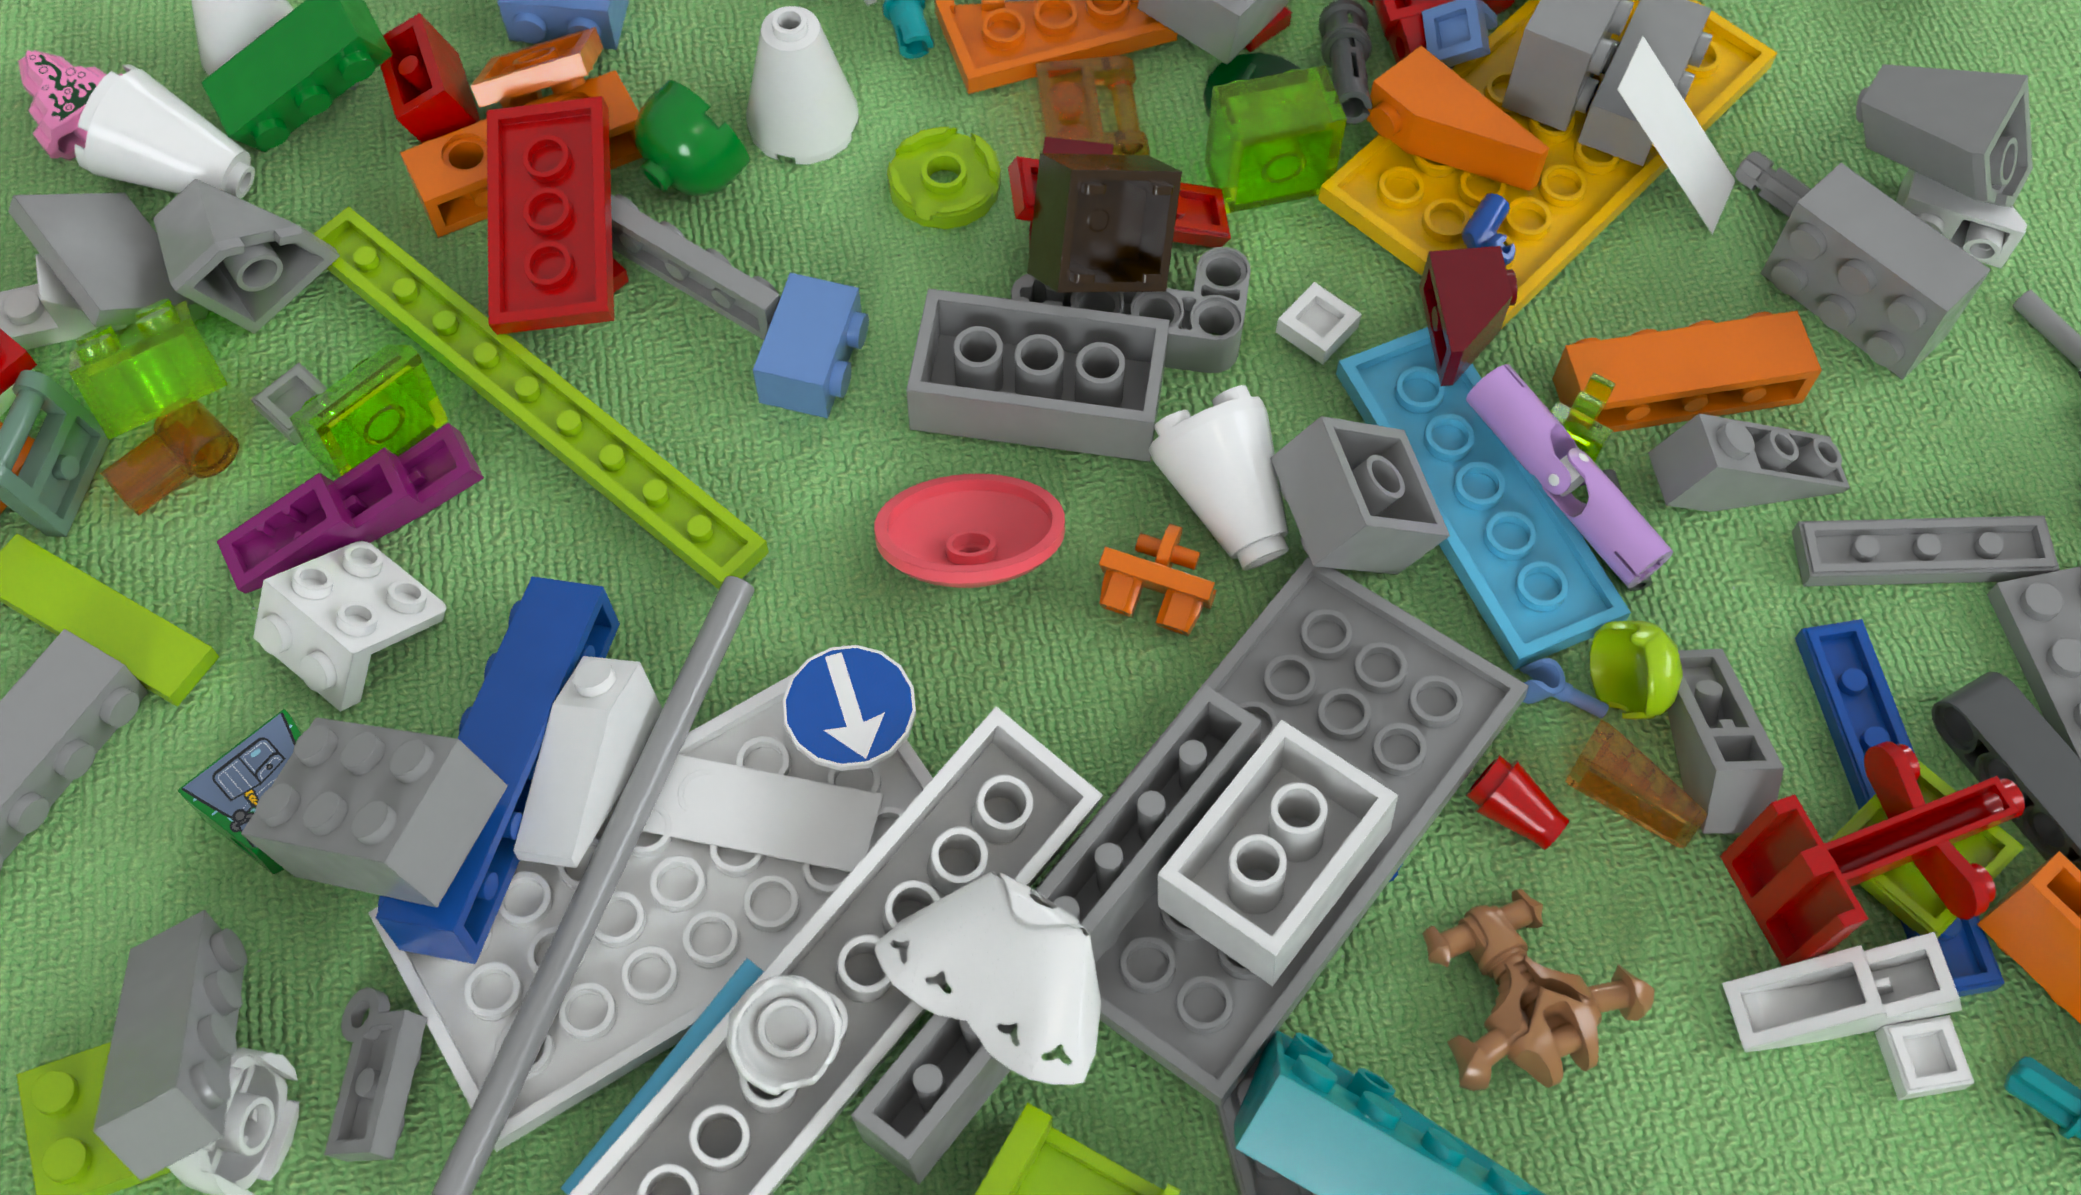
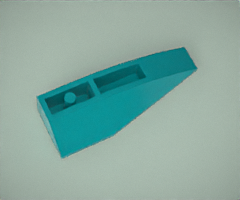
[1234,1030,1546,1195]

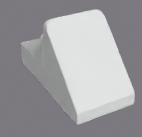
[0,254,128,350]

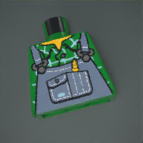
[177,709,303,874]

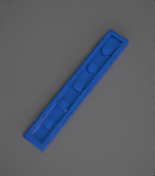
[1795,619,2005,997]

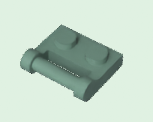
[0,370,114,537]

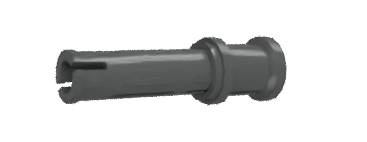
[1318,0,1372,124]

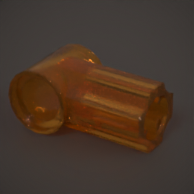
[100,397,239,516]

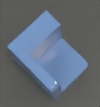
[1422,0,1498,69]

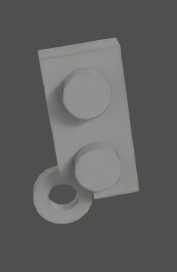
[324,987,427,1162]

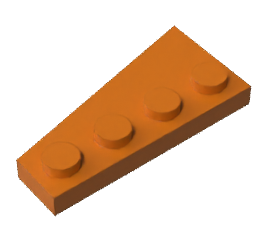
[934,0,1177,94]

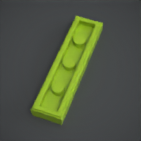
[0,533,219,707]

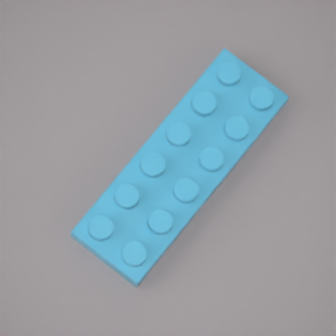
[1336,327,1631,670]

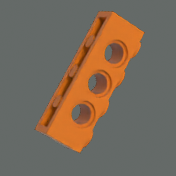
[400,70,643,238]

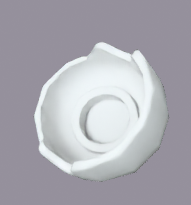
[726,975,842,1095]

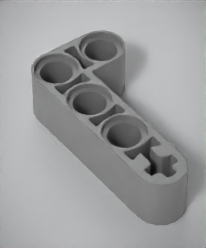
[1011,247,1251,373]

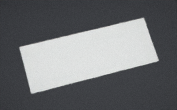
[1617,36,1735,234]
[642,754,884,872]

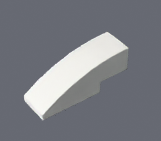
[1722,932,1962,1052]

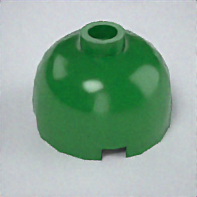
[635,80,750,196]

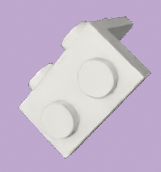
[253,541,446,712]

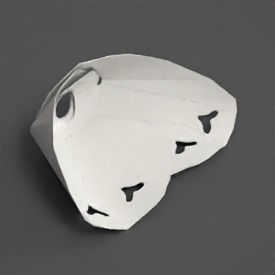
[874,871,1101,1085]

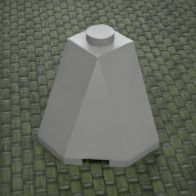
[1856,64,2033,207]
[153,179,340,334]

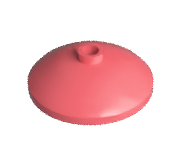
[874,474,1065,588]

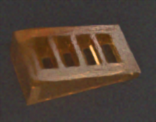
[1565,719,1708,849]

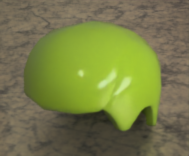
[1589,621,1683,719]

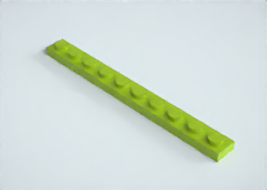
[313,206,769,590]

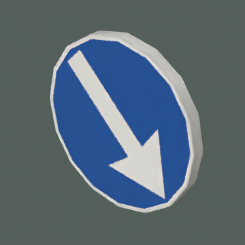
[782,645,916,771]

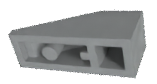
[1667,649,1784,834]

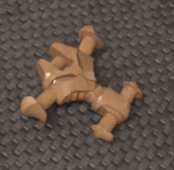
[1422,889,1655,1091]

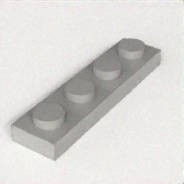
[611,194,780,340]

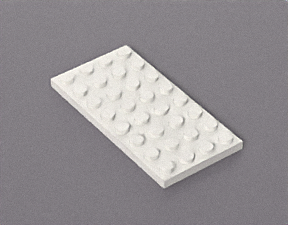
[368,645,933,1152]

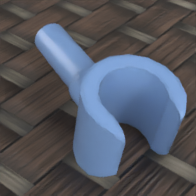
[1520,658,1609,719]

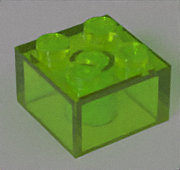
[1204,65,1347,214]
[69,298,228,440]

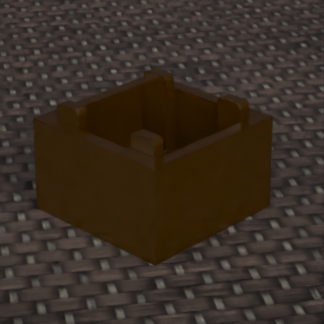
[1027,153,1182,292]

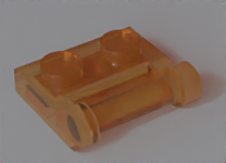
[1036,56,1150,156]

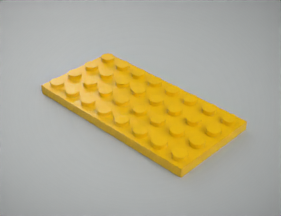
[1318,0,1777,329]

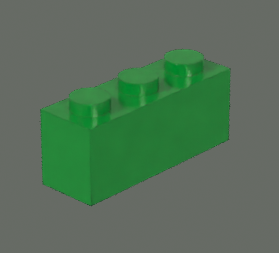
[201,0,393,153]

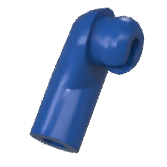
[1462,193,1516,266]

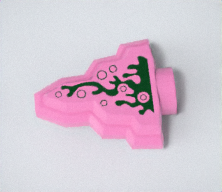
[18,50,123,160]

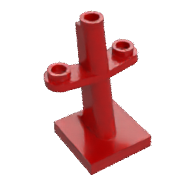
[1720,741,2025,966]

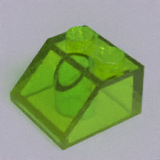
[289,344,448,479]

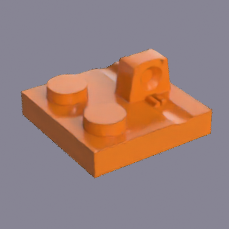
[470,27,603,108]

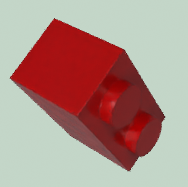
[380,13,481,143]

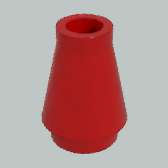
[1466,755,1570,850]

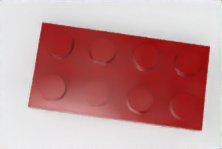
[487,96,615,335]

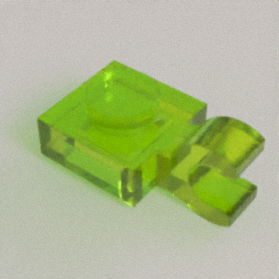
[1550,372,1616,463]

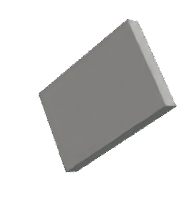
[8,193,209,327]

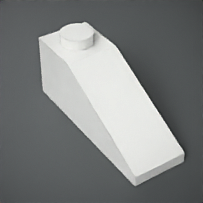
[513,656,662,868]

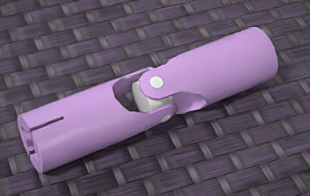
[1466,364,1673,588]

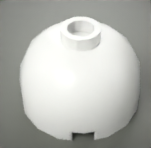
[167,1048,299,1195]

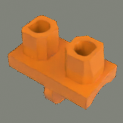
[1099,524,1217,636]

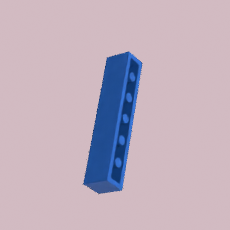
[375,576,620,964]

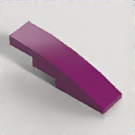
[217,423,484,594]

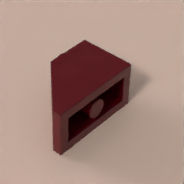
[1419,246,1518,386]

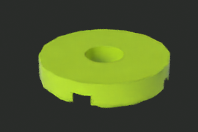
[887,126,1001,230]

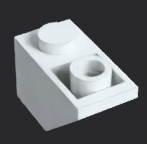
[1896,168,2027,269]

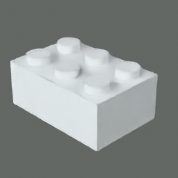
[1158,720,1398,986]

